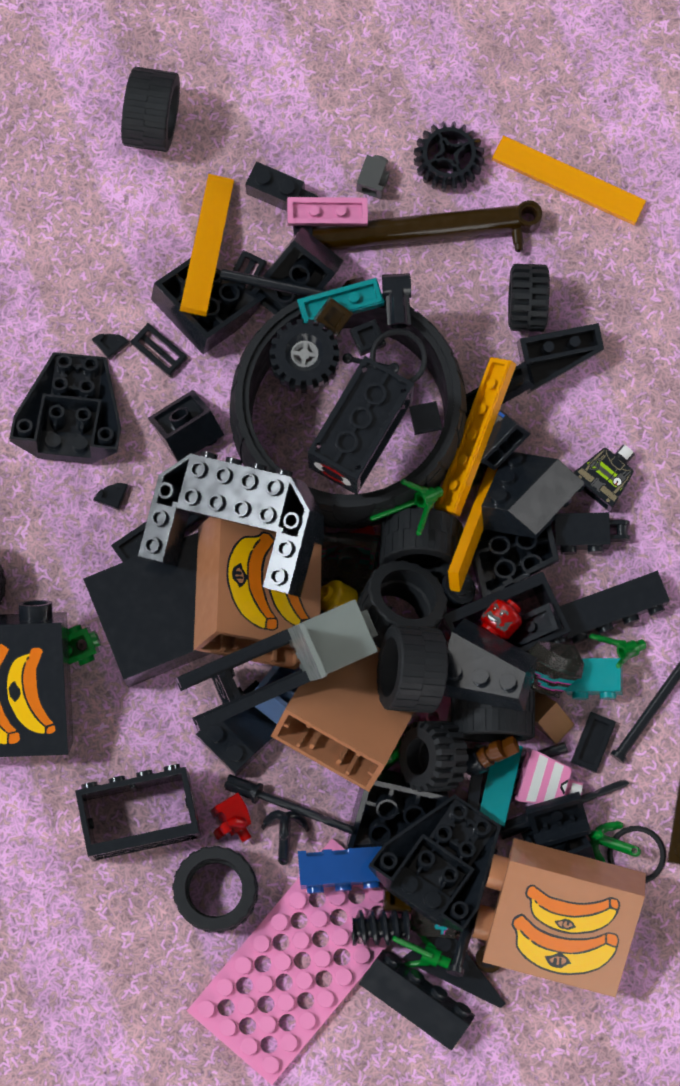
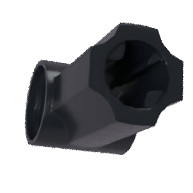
[382,273,411,329]

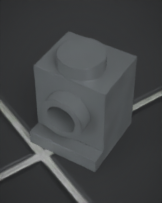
[356,155,390,199]

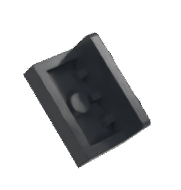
[525,791,591,847]

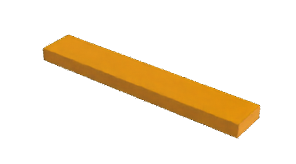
[492,135,646,226]
[180,174,234,317]
[434,357,517,516]
[448,467,498,592]

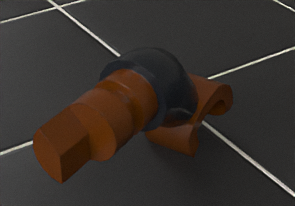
[465,735,519,775]

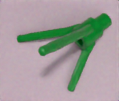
[370,479,444,536]
[589,633,646,668]
[392,919,451,969]

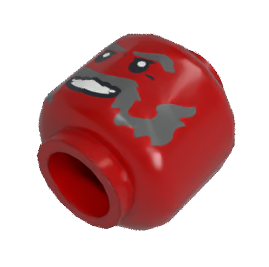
[481,599,522,640]

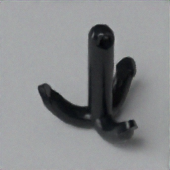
[261,810,310,865]

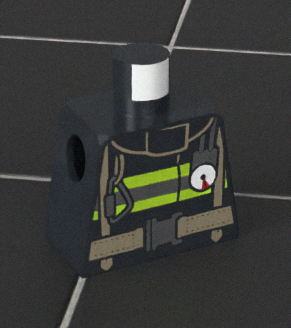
[574,445,635,512]

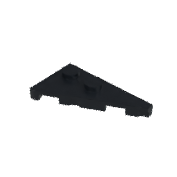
[403,929,506,1008]

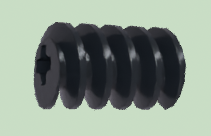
[353,910,410,946]

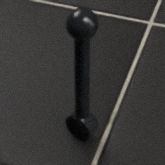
[342,353,399,373]

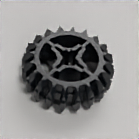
[414,121,484,192]

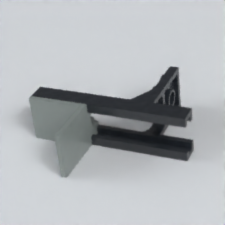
[175,599,378,731]

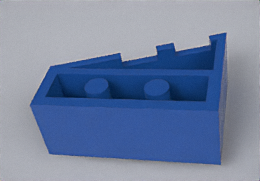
[298,847,381,894]

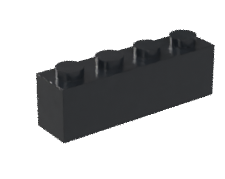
[560,570,670,644]
[359,949,476,1051]

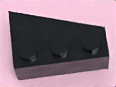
[517,323,604,394]

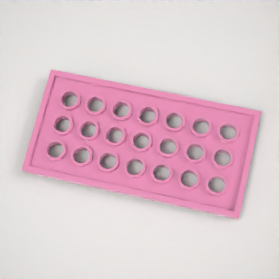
[187,838,417,1085]

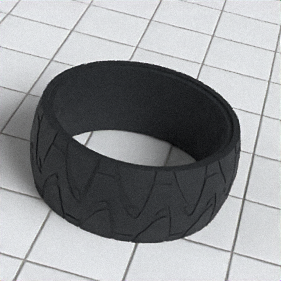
[229,290,467,529]

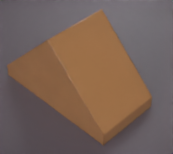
[532,688,575,744]

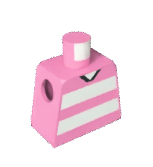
[512,747,583,803]

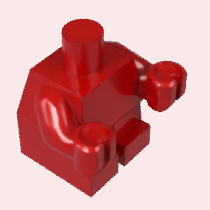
[210,793,252,843]

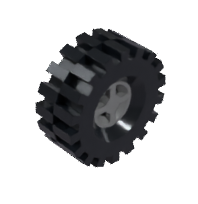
[270,319,340,394]

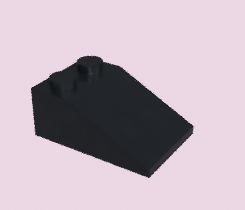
[250,228,344,315]
[196,680,277,776]

